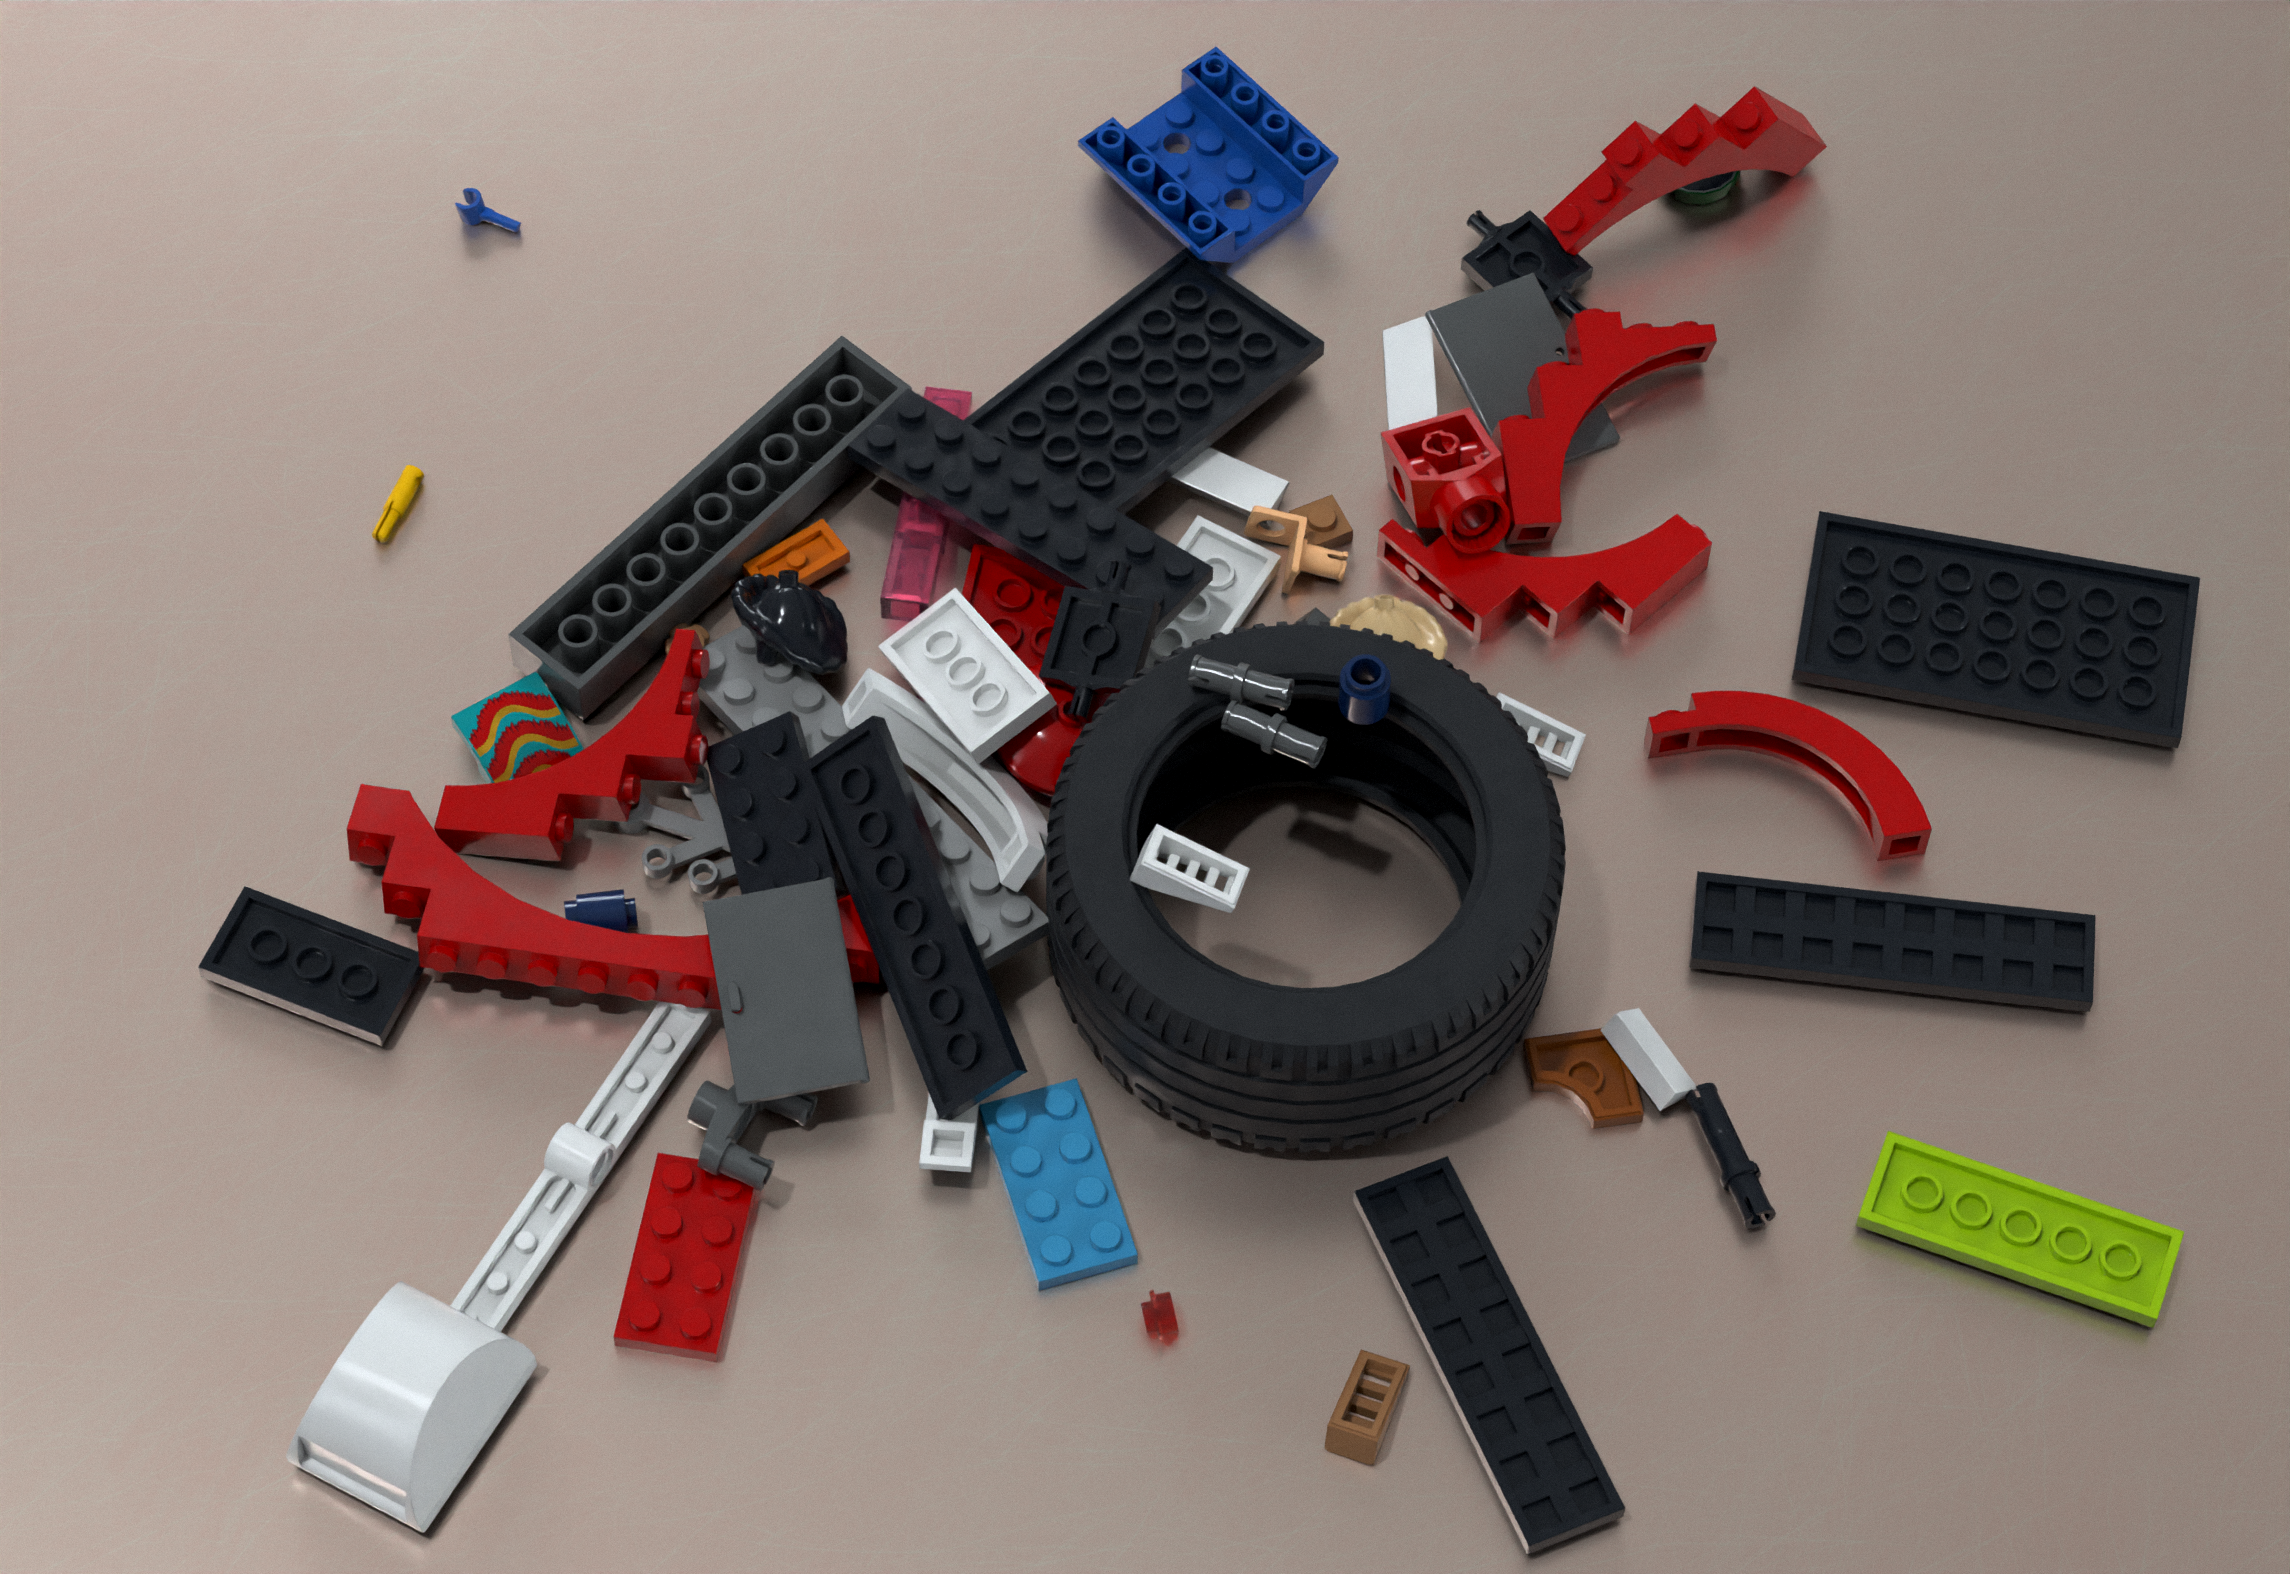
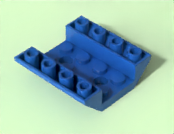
[1078,47,1339,263]

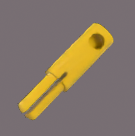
[371,465,424,543]

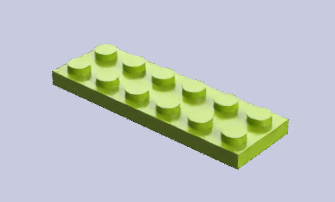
[1856,1131,2184,1328]

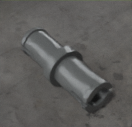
[1188,654,1295,711]
[1221,700,1327,768]

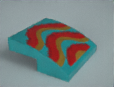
[451,671,584,784]

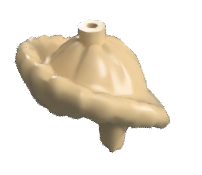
[1330,594,1448,660]

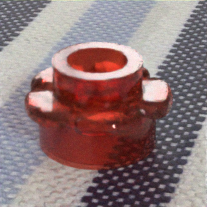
[1141,1289,1179,1340]

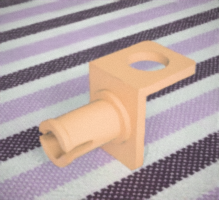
[1244,506,1348,594]

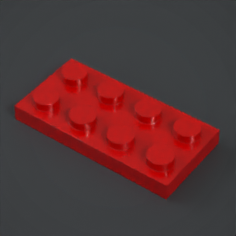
[613,1153,756,1363]

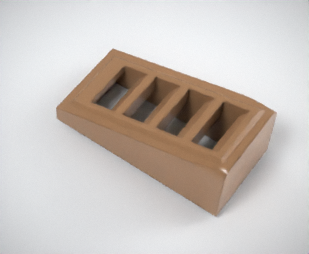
[1325,1350,1410,1465]

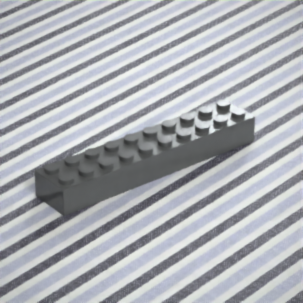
[508,336,912,720]

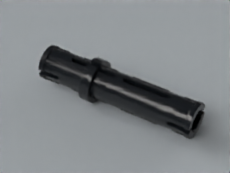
[1685,1083,1776,1228]

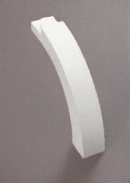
[842,668,1048,893]

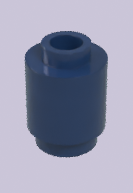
[1338,654,1391,725]
[564,889,638,933]

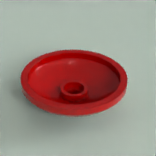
[997,663,1111,796]

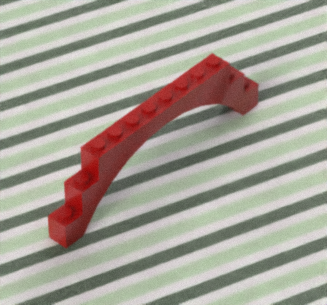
[346,784,881,1013]

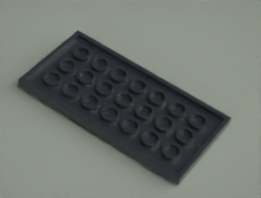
[963,247,1324,515]
[1791,511,2200,748]

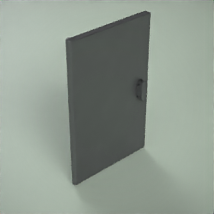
[1425,273,1620,463]
[703,877,870,1106]

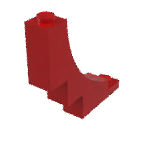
[1376,514,1712,644]

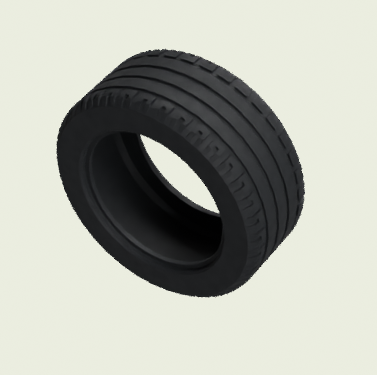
[1046,621,1566,1152]

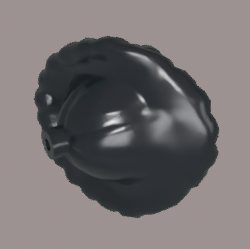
[731,570,848,675]

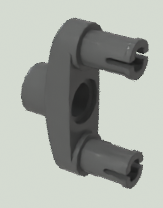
[687,1081,818,1192]

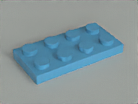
[979,1078,1138,1291]

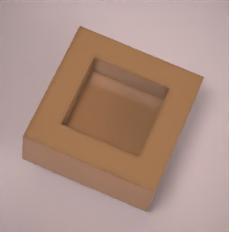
[1289,495,1353,549]

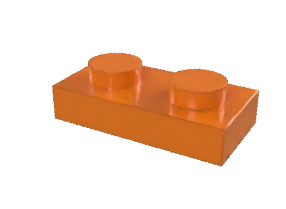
[742,518,850,586]

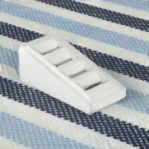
[1496,692,1586,777]
[1130,824,1250,913]

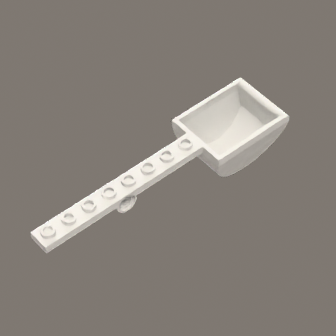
[286,1001,711,1533]

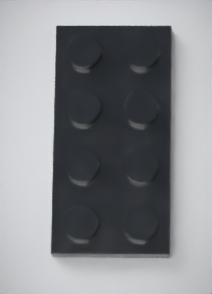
[707,711,846,898]
[198,886,425,1046]

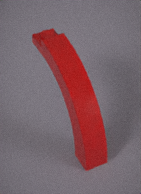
[1644,691,1932,861]

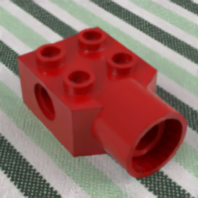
[1380,407,1511,554]

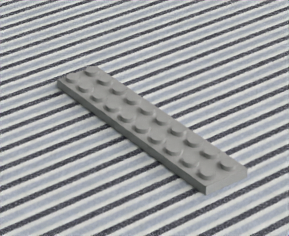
[697,625,1049,970]

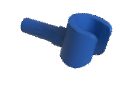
[455,188,521,233]

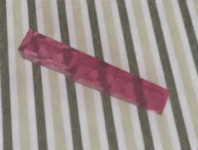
[880,386,972,622]

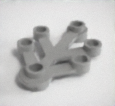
[613,765,737,894]

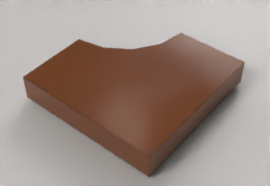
[1523,1028,1644,1129]

